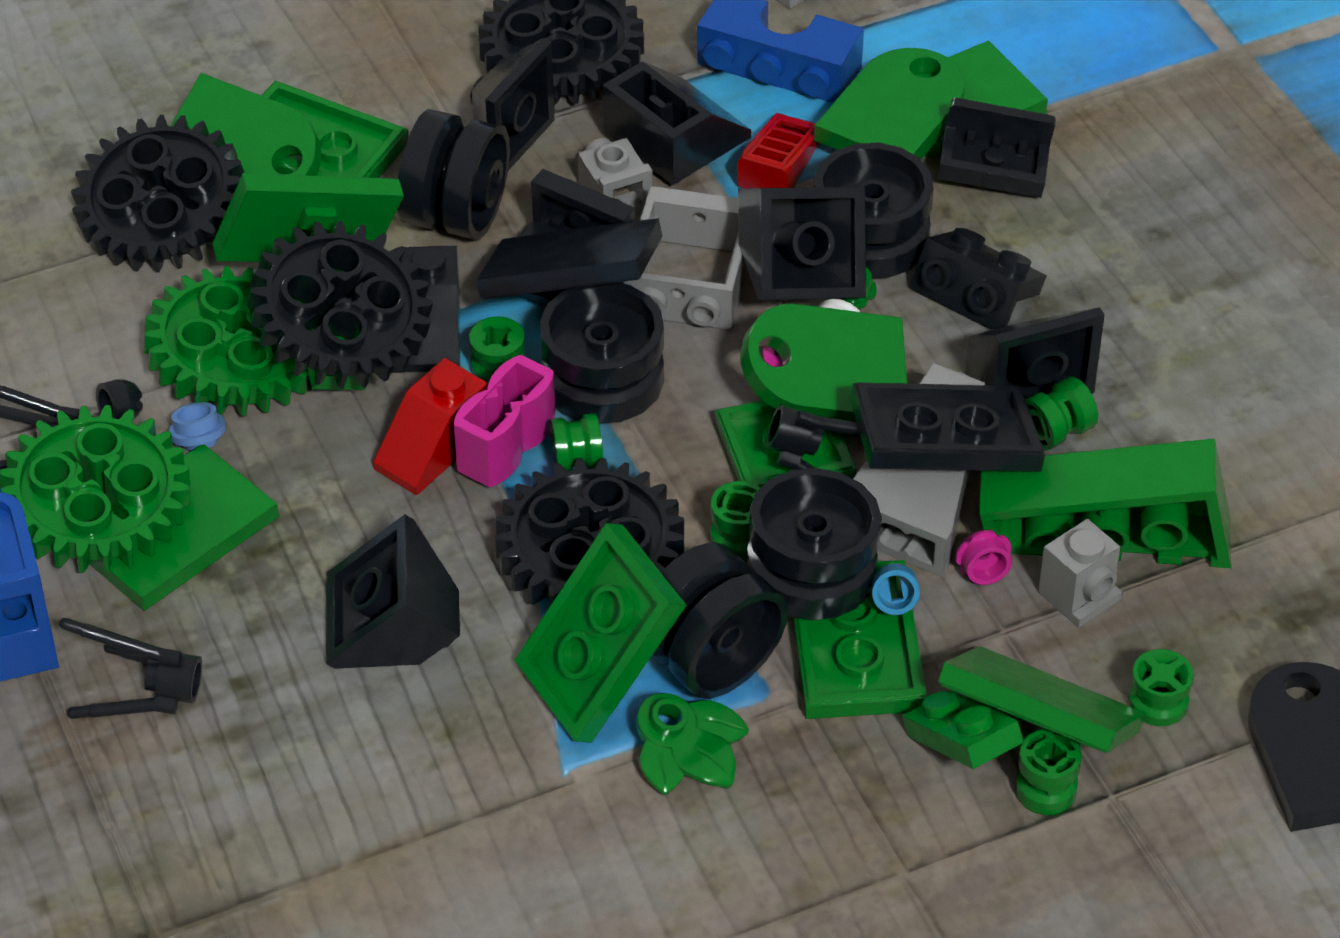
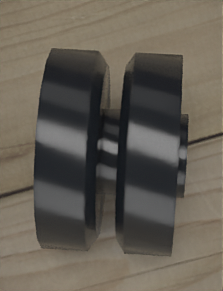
[398,109,510,240]
[814,142,934,279]
[540,283,664,424]
[746,468,882,620]
[652,542,788,699]

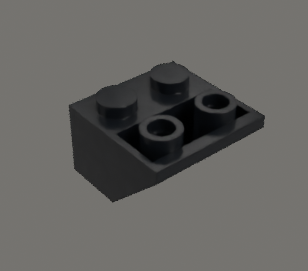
[603,61,751,185]

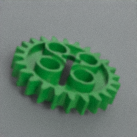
[144,266,310,416]
[0,405,190,573]

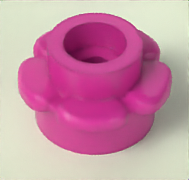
[955,530,1012,585]

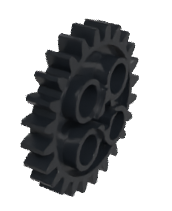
[478,0,644,105]
[71,115,245,273]
[247,221,433,389]
[495,458,684,606]

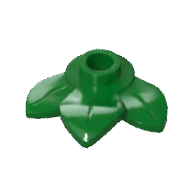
[635,693,749,795]

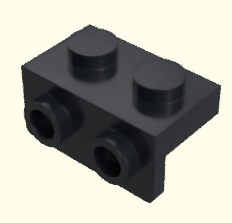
[937,98,1056,198]
[910,228,1047,329]

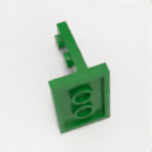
[212,173,404,390]

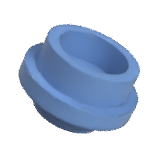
[169,402,227,451]

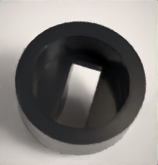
[96,379,143,419]

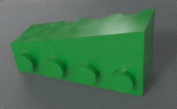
[980,438,1231,568]

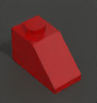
[373,358,488,496]

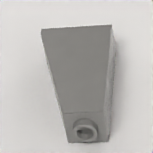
[853,363,985,577]

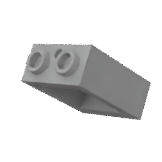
[624,186,748,330]

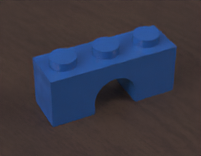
[697,0,864,103]

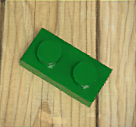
[902,690,1024,769]

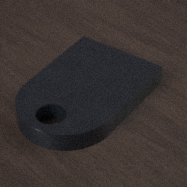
[1248,662,1340,832]

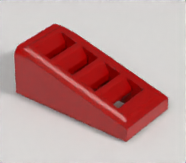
[737,113,819,189]

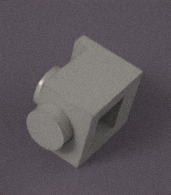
[578,138,652,214]
[1038,518,1123,628]

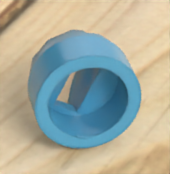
[871,563,920,615]

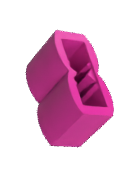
[454,355,556,488]

